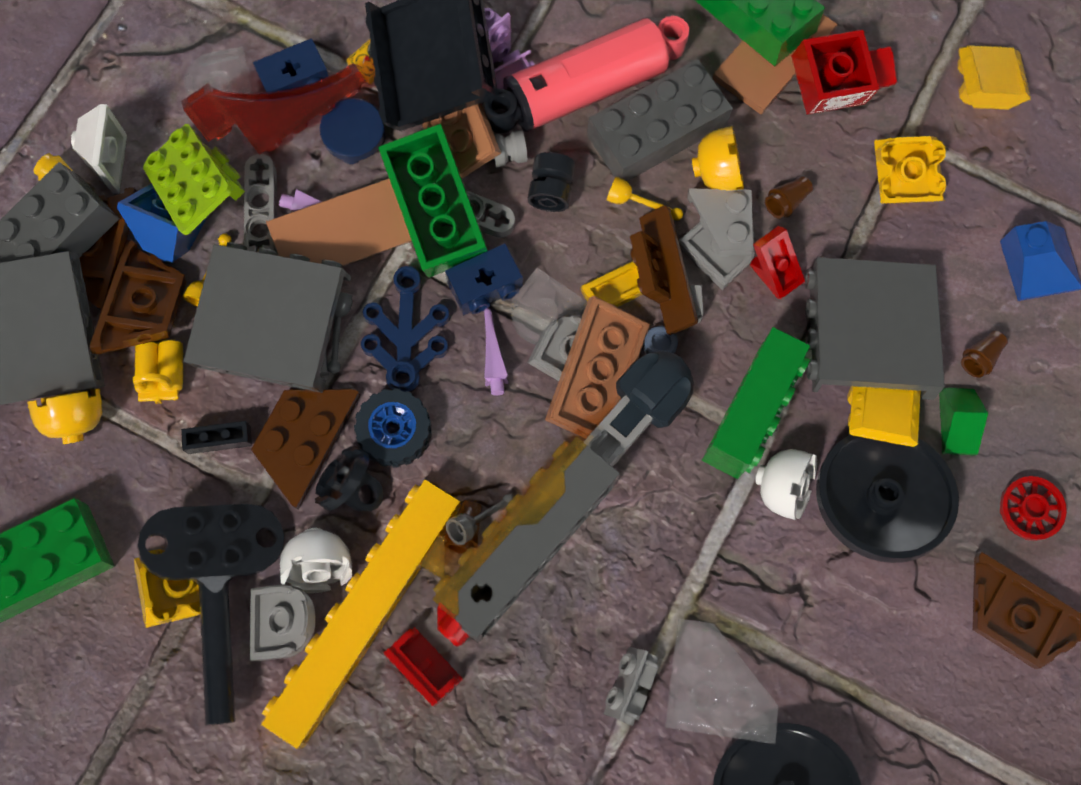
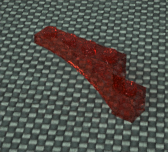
[181,63,366,155]

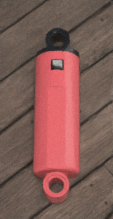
[485,16,689,133]

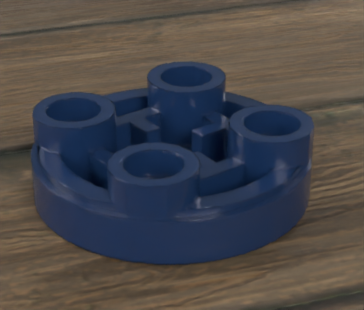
[320,98,386,165]

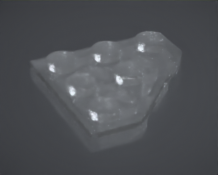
[665,619,779,744]

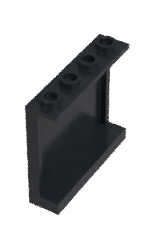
[365,0,499,131]

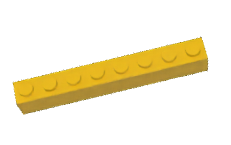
[261,479,461,749]

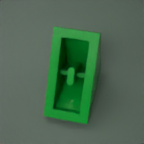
[939,388,988,455]

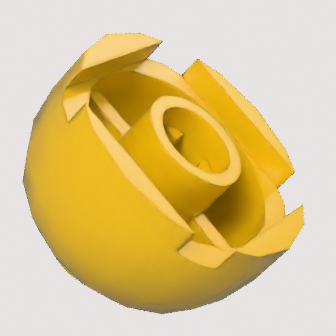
[692,126,744,190]
[27,388,103,444]

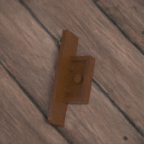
[630,206,698,335]

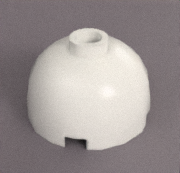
[756,449,817,520]
[280,528,352,593]

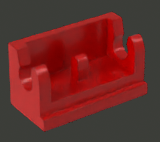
[384,627,463,707]

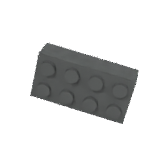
[587,58,733,181]
[0,162,120,263]

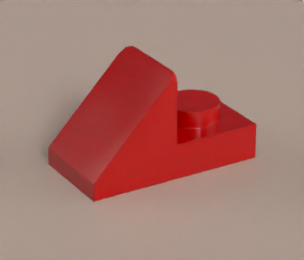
[750,226,805,300]

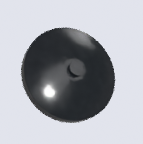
[816,435,959,563]
[713,723,861,785]

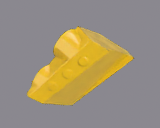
[957,46,1031,110]
[874,136,946,204]
[847,386,921,447]
[134,549,200,628]

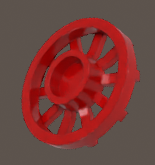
[1000,476,1067,541]

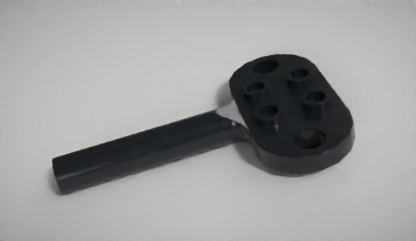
[137,504,284,725]

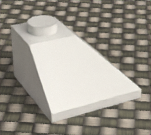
[71,104,127,194]

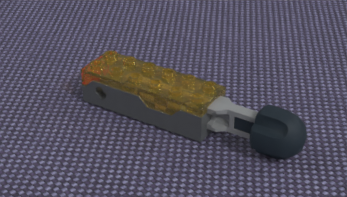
[433,351,694,646]

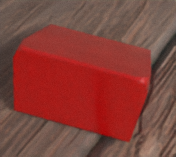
[869,46,897,88]

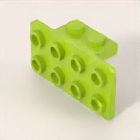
[143,124,245,235]

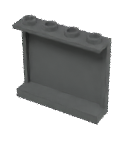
[183,242,351,393]
[0,251,105,405]
[805,257,945,400]

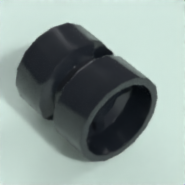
[527,152,575,212]

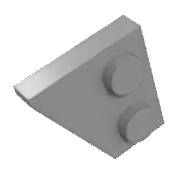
[687,188,753,256]

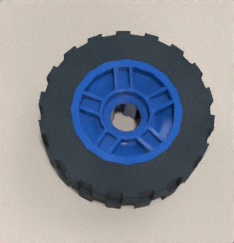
[354,389,432,468]

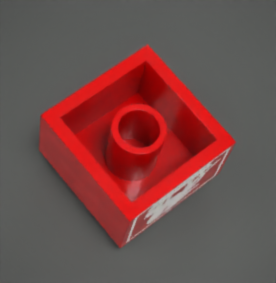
[791,30,879,115]

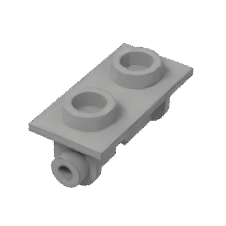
[604,647,659,726]

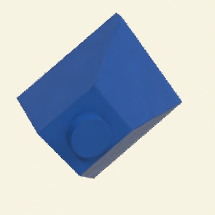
[117,183,208,262]
[1000,221,1081,301]

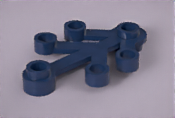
[361,266,450,392]

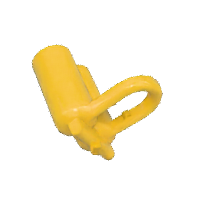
[133,340,183,404]

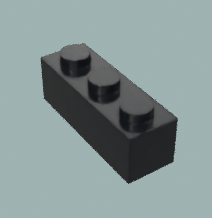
[181,421,252,454]

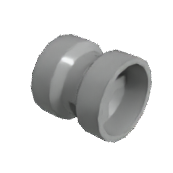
[494,130,528,167]

